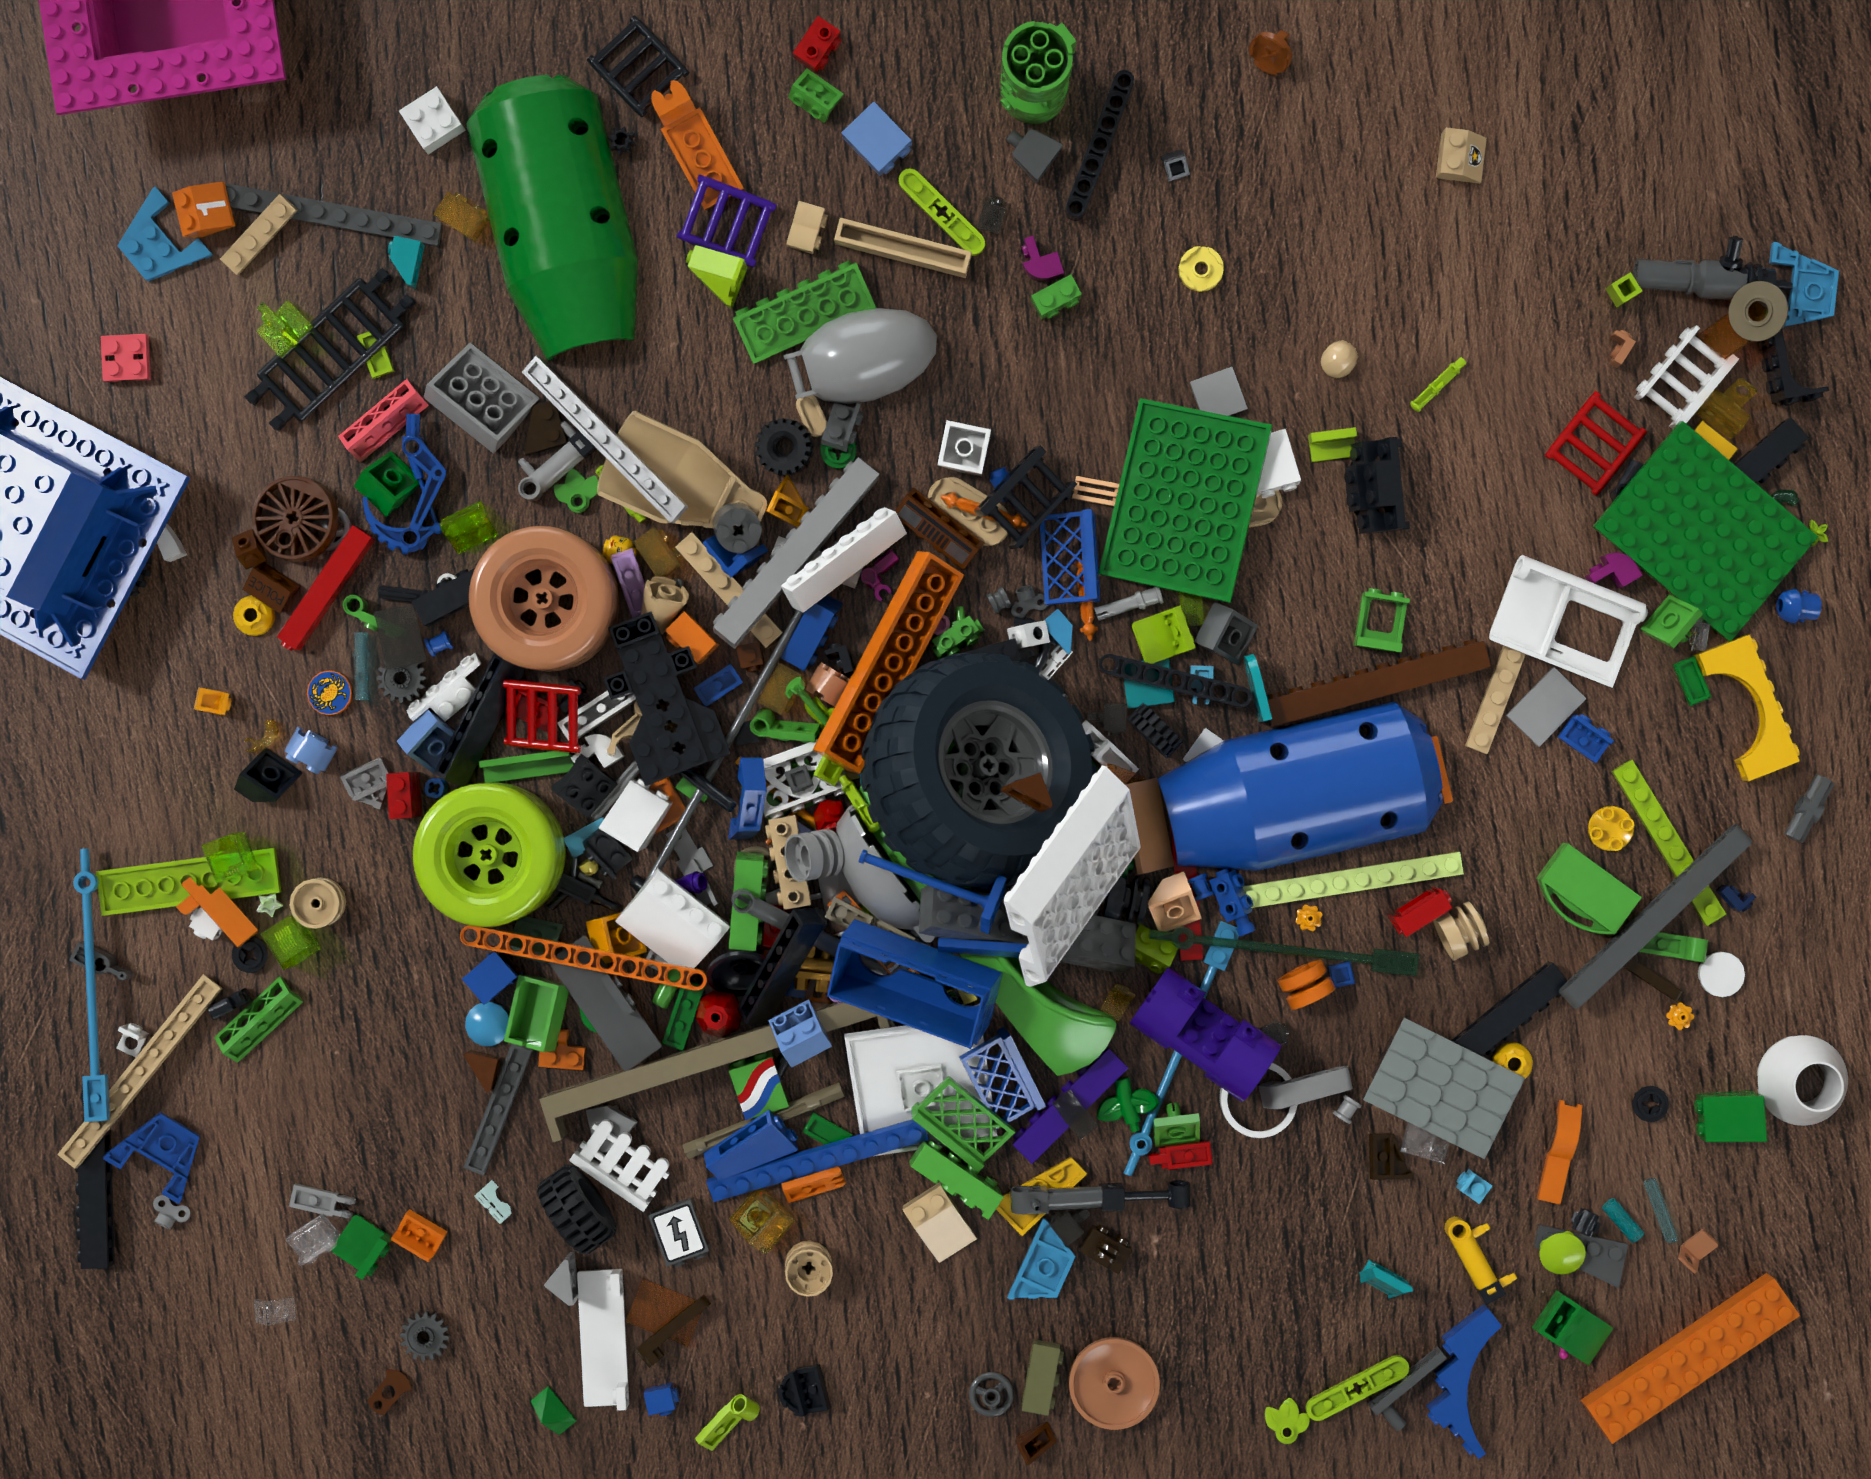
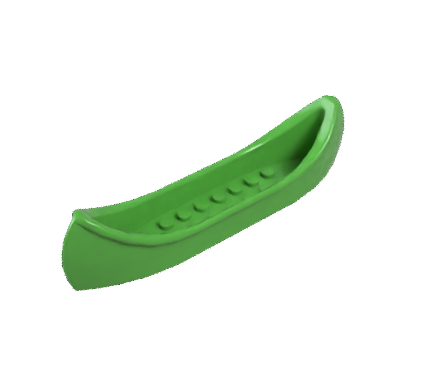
[858,786,1116,1076]

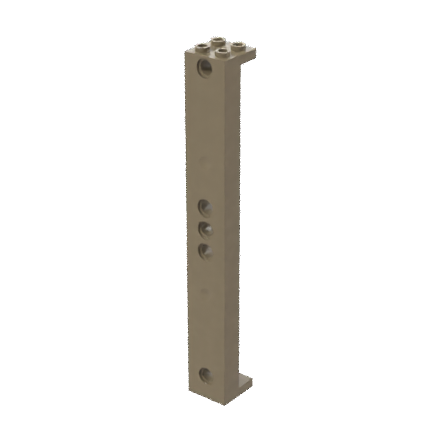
[540,1002,896,1143]

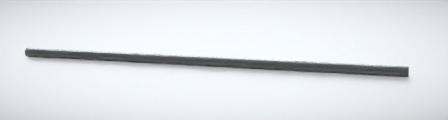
[641,541,838,888]

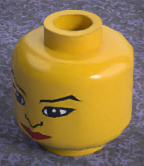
[602,535,637,564]

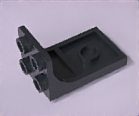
[1758,329,1829,407]

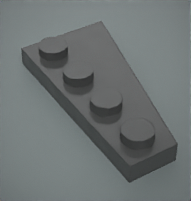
[1533,1224,1628,1288]

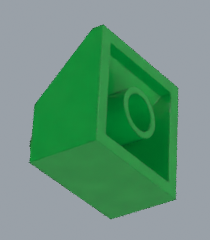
[354,451,424,517]

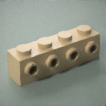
[765,815,812,910]

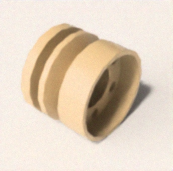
[1433,901,1490,960]
[785,1241,833,1297]

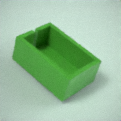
[504,974,569,1052]

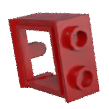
[1387,886,1452,937]

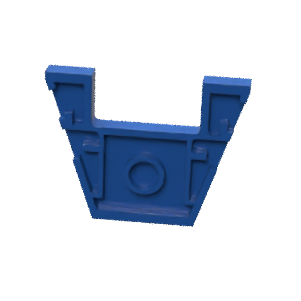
[103,1112,200,1204]

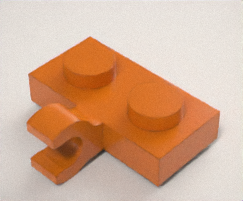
[538,1029,586,1070]

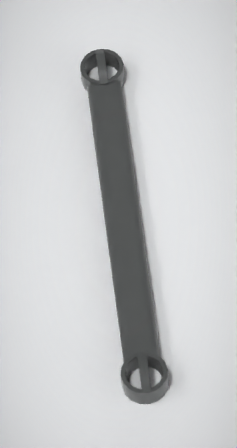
[731,888,890,975]

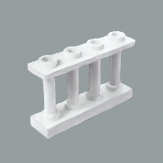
[1634,325,1739,429]

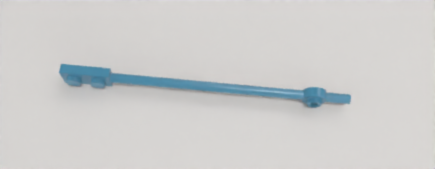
[73,849,110,1122]
[1124,920,1239,1176]

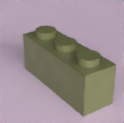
[1021,1339,1064,1416]

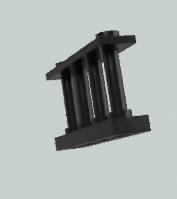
[974,445,1077,549]

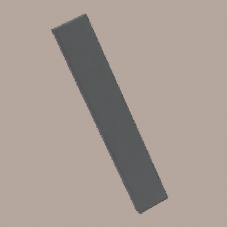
[463,1044,534,1176]

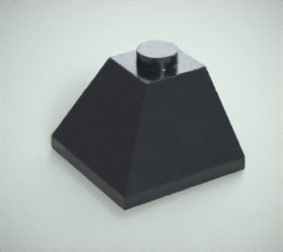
[234,747,303,802]

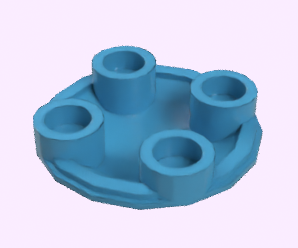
[465,1002,509,1046]

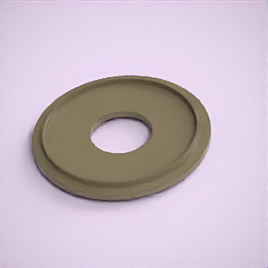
[1729,281,1788,341]

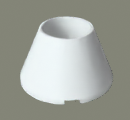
[1757,1035,1848,1126]

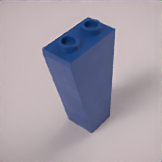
[704,1110,798,1180]

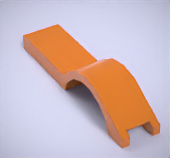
[1537,1099,1582,1205]

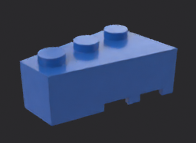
[781,595,843,671]

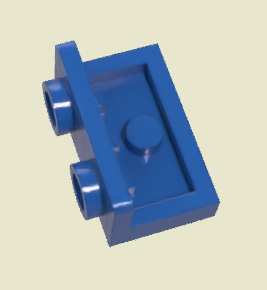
[1557,714,1614,763]

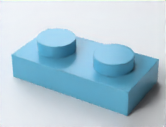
[564,817,604,857]

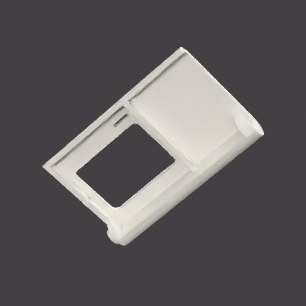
[1489,555,1648,688]

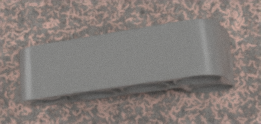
[1258,1066,1353,1109]

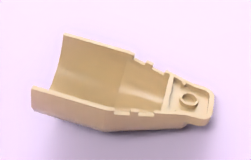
[597,411,767,530]

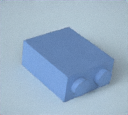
[841,102,912,176]

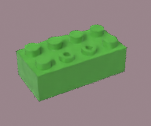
[1536,843,1642,934]

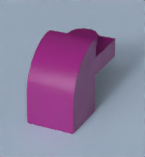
[1021,236,1064,282]
[1585,553,1643,588]

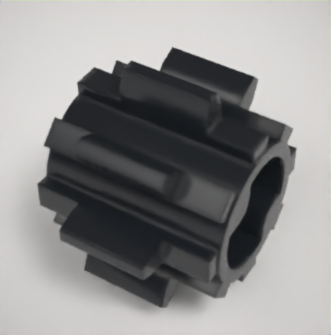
[608,127,637,156]
[1571,1208,1601,1237]

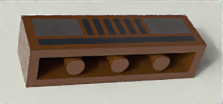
[895,487,985,569]

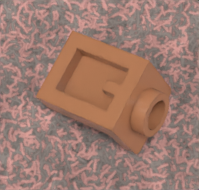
[1609,330,1636,368]

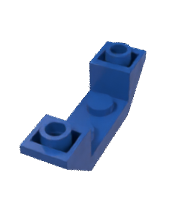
[728,758,767,840]

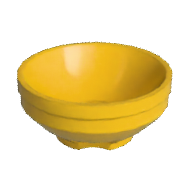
[233,595,275,636]
[1491,1042,1533,1079]

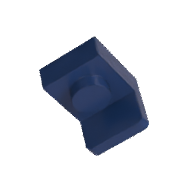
[1715,885,1756,912]

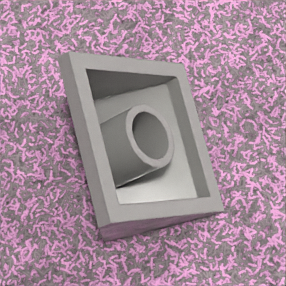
[544,1251,578,1306]

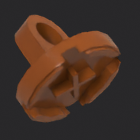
[1249,30,1292,75]

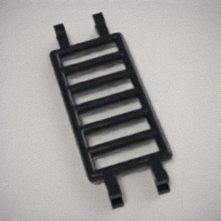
[244,268,417,432]

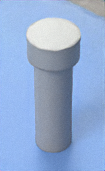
[578,871,603,889]

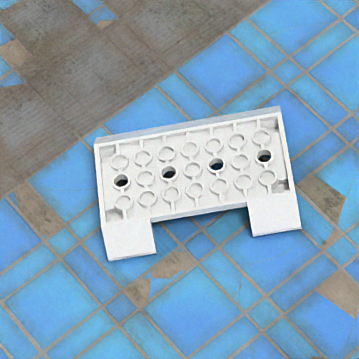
[1004,765,1141,987]

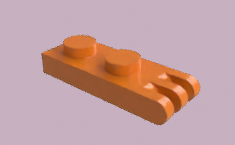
[781,1167,846,1203]

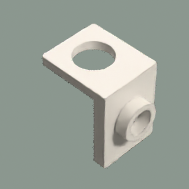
[1007,620,1050,649]
[117,1023,149,1057]

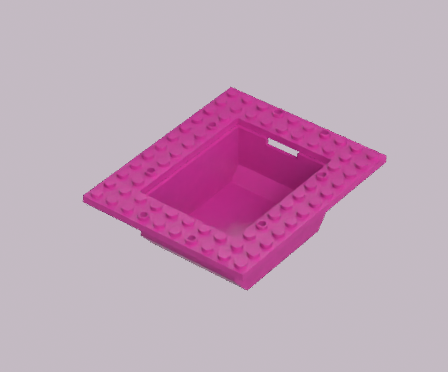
[39,0,286,116]

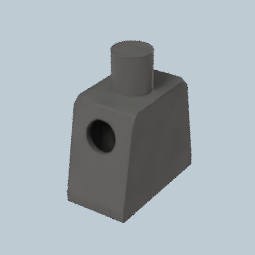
[1006,129,1063,184]

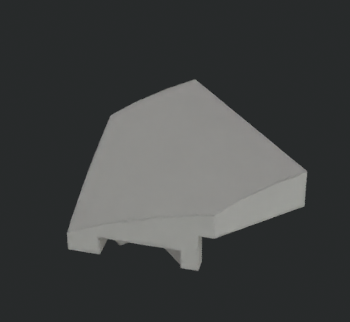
[340,756,389,809]
[586,1105,638,1153]

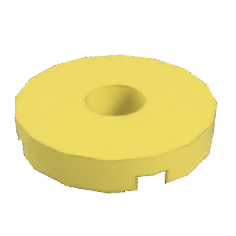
[1178,246,1224,292]

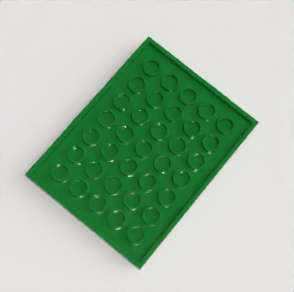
[1098,398,1273,603]
[1592,421,1818,642]

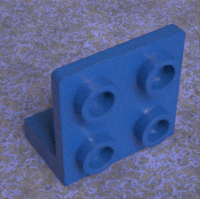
[703,535,768,578]

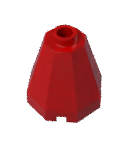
[695,990,742,1038]

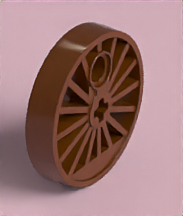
[252,476,339,562]

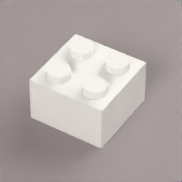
[399,86,466,155]

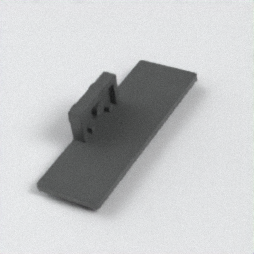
[549,935,662,1071]

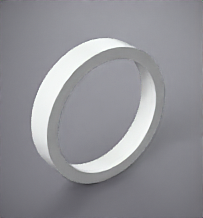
[1220,1063,1297,1138]

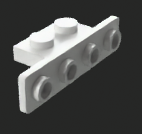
[407,653,481,722]

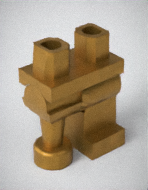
[794,933,838,993]

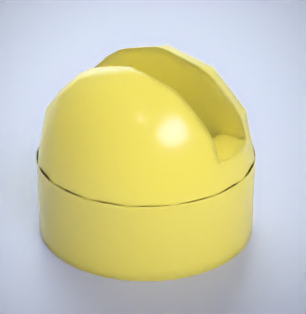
[578,859,598,876]

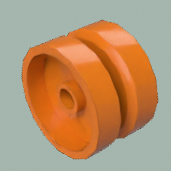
[1277,959,1336,1010]

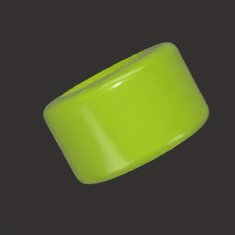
[413,783,566,927]

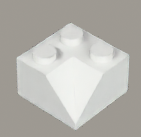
[937,420,991,477]

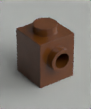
[232,529,267,570]
[737,642,765,672]

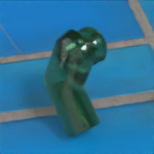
[1771,489,1799,506]

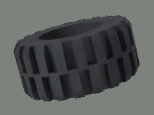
[537,1165,617,1254]

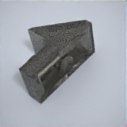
[1052,1089,1098,1140]

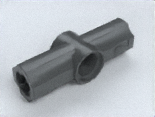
[1784,774,1835,843]

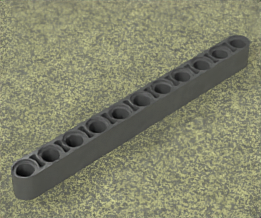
[1559,823,1753,1009]

